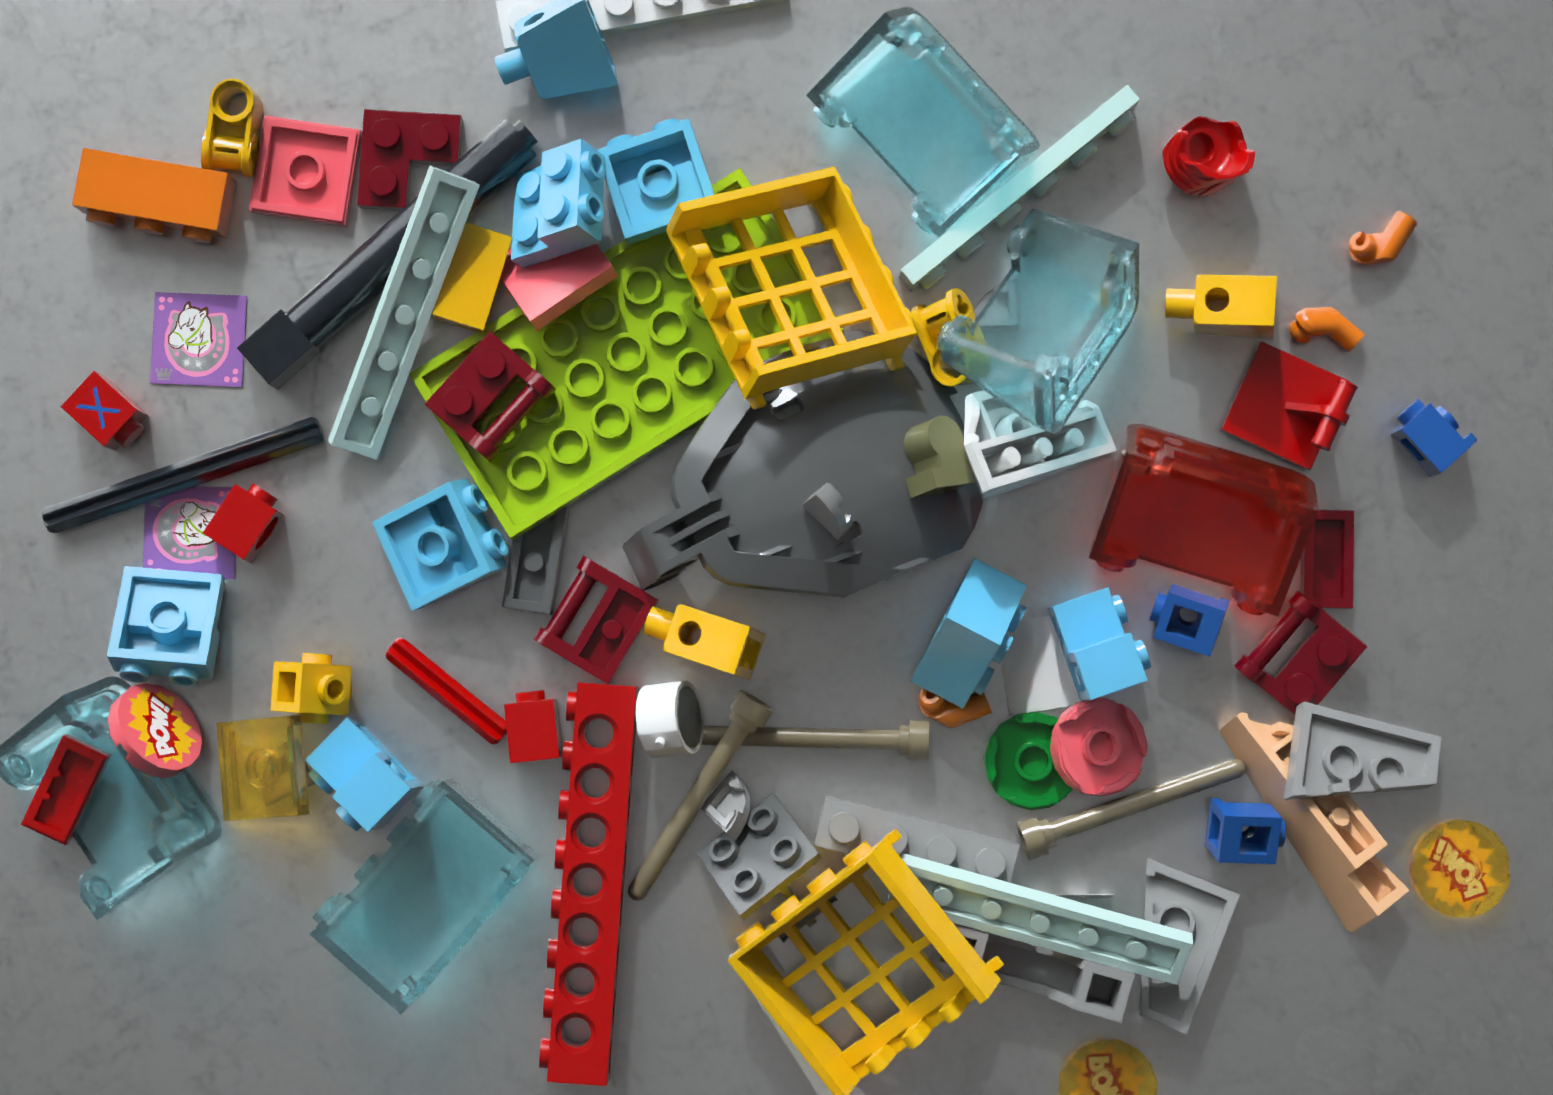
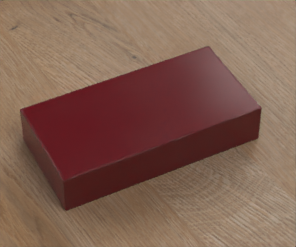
[1300,509,1354,609]

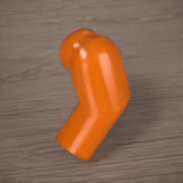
[1349,211,1417,265]
[1289,307,1365,352]
[918,688,992,728]

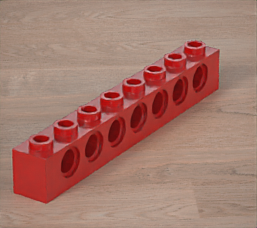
[539,682,639,1086]

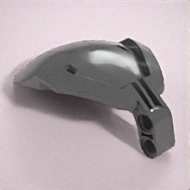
[622,329,983,598]

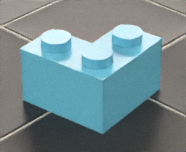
[911,558,1027,709]
[1048,587,1151,700]
[305,717,424,832]

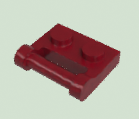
[424,331,556,463]
[533,555,659,684]
[1234,590,1367,715]

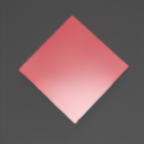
[249,115,362,228]
[500,244,618,331]

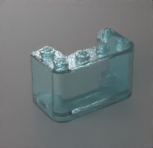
[309,778,541,1014]

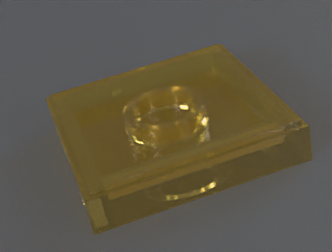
[216,715,309,821]

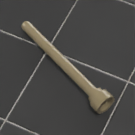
[628,690,774,901]
[701,720,929,760]
[1016,759,1245,860]

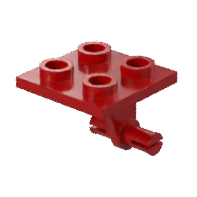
[1220,341,1358,470]

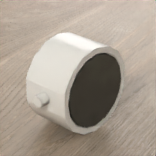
[636,680,704,758]

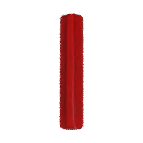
[385,638,507,745]

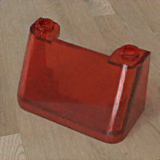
[1089,424,1319,616]

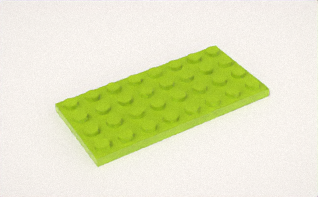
[409,168,844,540]

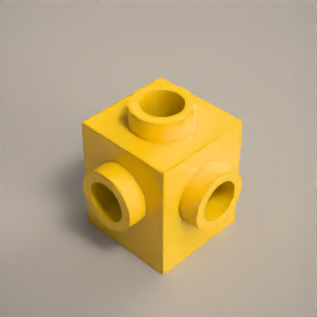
[270,653,352,724]

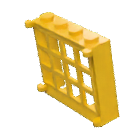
[666,166,917,410]
[727,828,1004,1095]

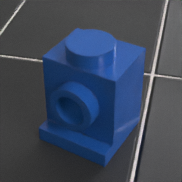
[1391,398,1477,477]
[1149,584,1230,657]
[1205,798,1286,864]

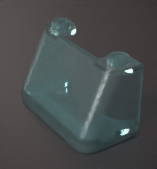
[806,7,1040,238]
[937,209,1140,434]
[0,676,222,920]

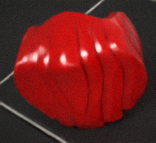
[1162,116,1255,197]

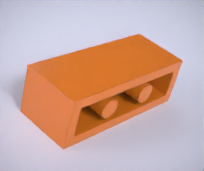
[72,148,237,243]

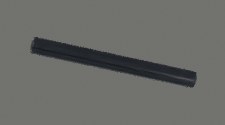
[42,417,324,533]

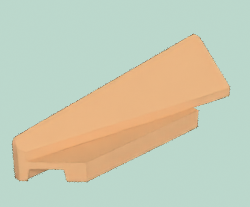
[1220,712,1409,932]

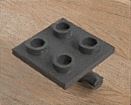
[696,793,838,943]

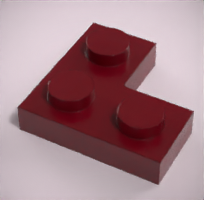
[357,109,463,211]

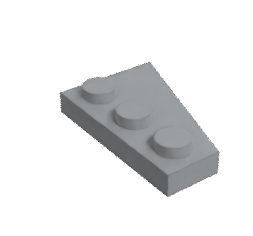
[1284,702,1442,800]
[1140,858,1240,1034]

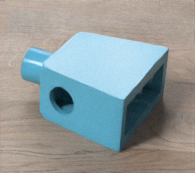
[495,0,618,99]

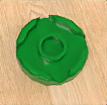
[983,712,1073,810]

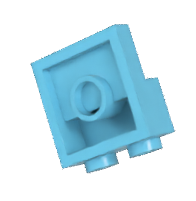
[598,118,715,244]
[511,139,606,268]
[372,478,508,611]
[107,566,225,687]

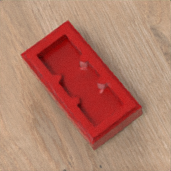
[21,734,111,846]

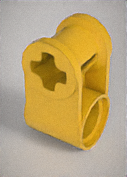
[201,78,263,177]
[911,288,990,386]

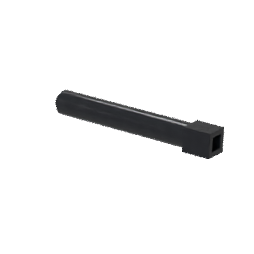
[237,119,538,390]

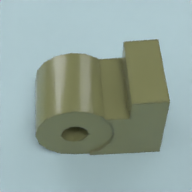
[904,415,976,498]

